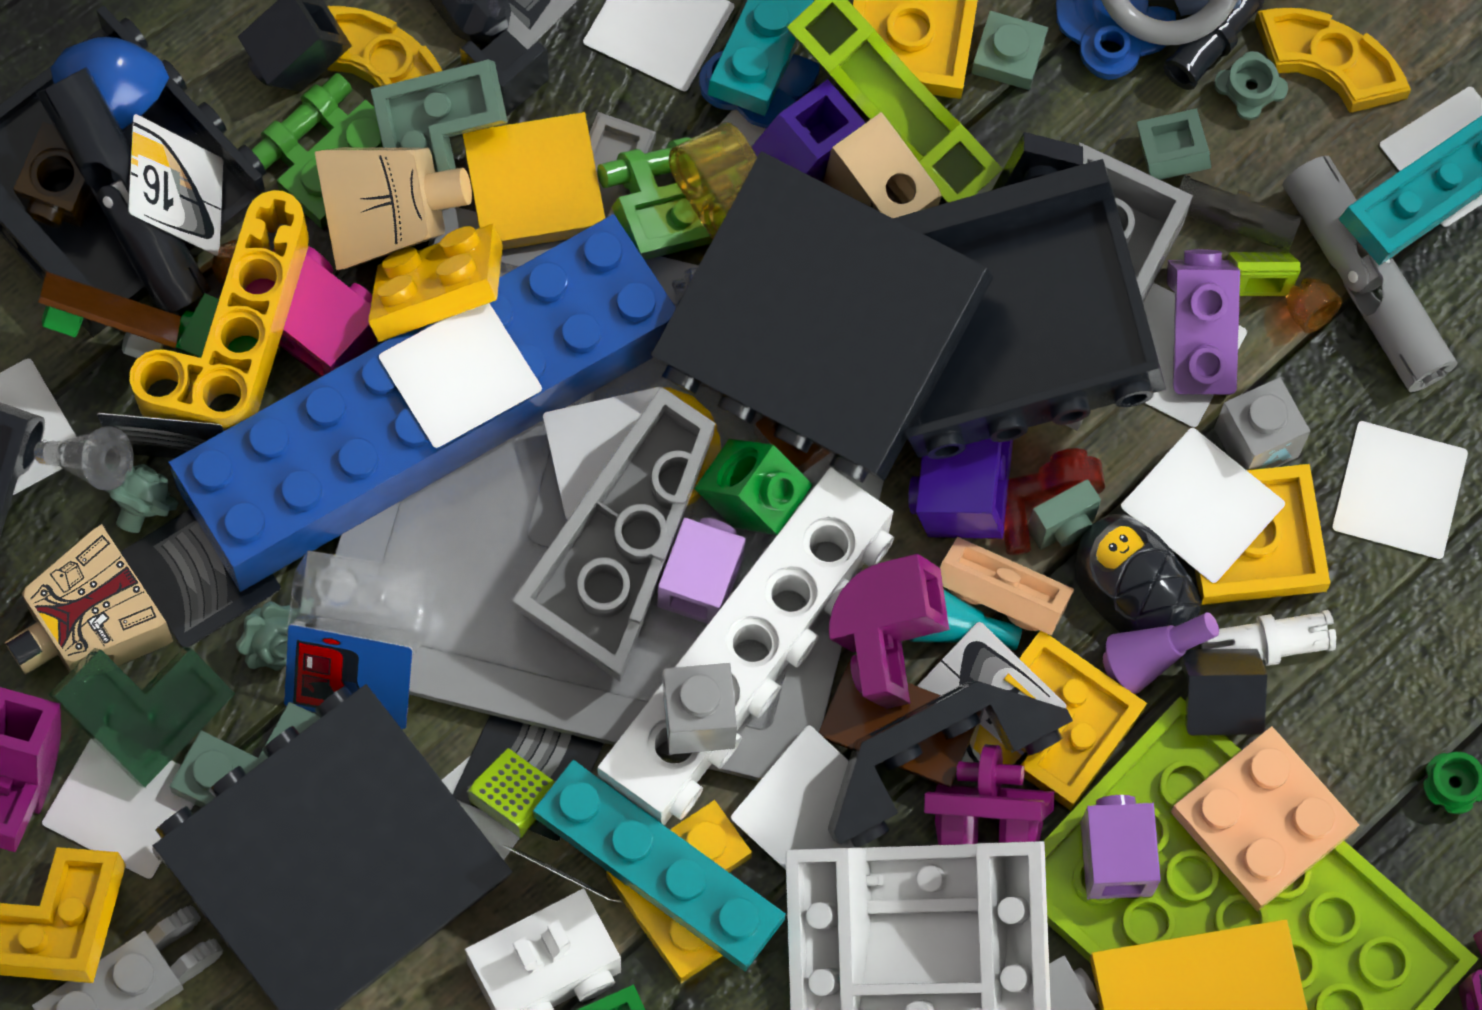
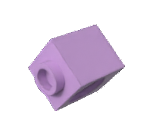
[657,517,745,624]

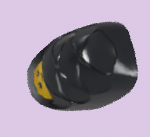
[1075,514,1202,633]

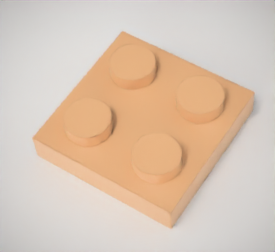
[1171,726,1359,912]

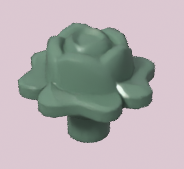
[102,464,179,533]
[236,601,312,671]

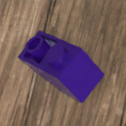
[730,79,865,192]

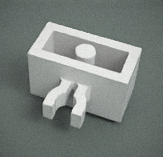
[465,888,621,1010]

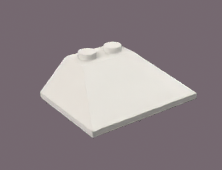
[785,841,1051,1010]

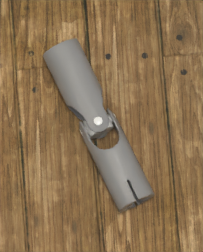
[1282,156,1457,392]

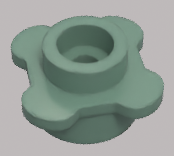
[1214,51,1288,120]

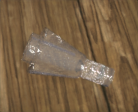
[34,426,134,491]

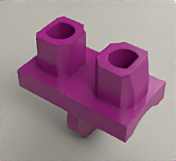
[924,744,1054,845]

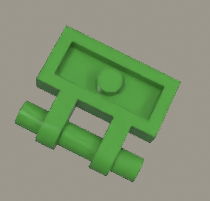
[252,73,383,230]
[597,137,738,260]

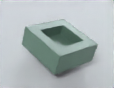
[971,11,1048,90]
[1137,108,1211,180]
[1027,479,1101,550]

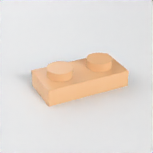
[940,537,1074,635]

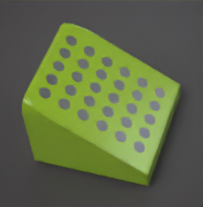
[1227,252,1301,296]
[467,748,555,838]

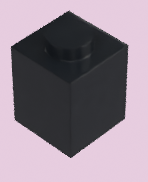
[238,0,352,92]

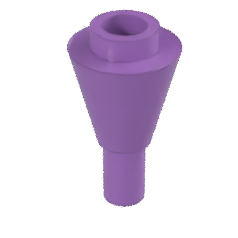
[1103,612,1219,694]

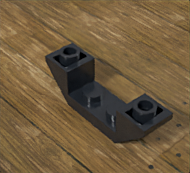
[828,680,1073,848]

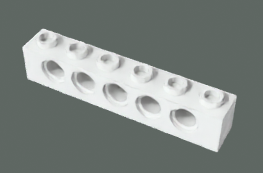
[598,467,894,825]

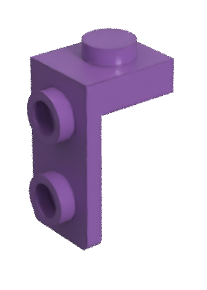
[1167,249,1240,395]

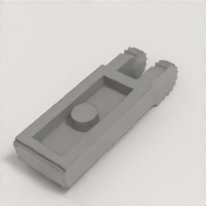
[32,905,223,1010]

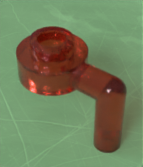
[1004,448,1105,555]

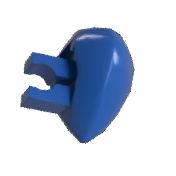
[50,37,169,133]

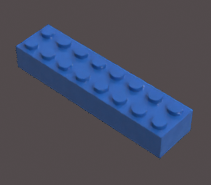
[169,214,676,592]

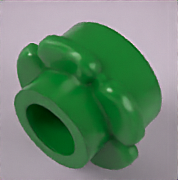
[1423,752,1482,814]

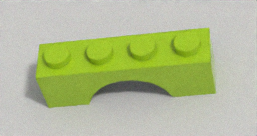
[787,0,1003,203]

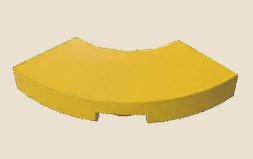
[327,6,442,88]
[1255,8,1411,113]

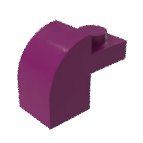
[829,554,950,709]
[0,687,61,852]

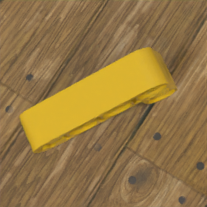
[129,190,309,431]

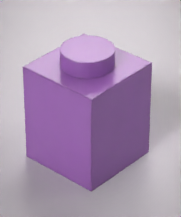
[1080,795,1161,900]

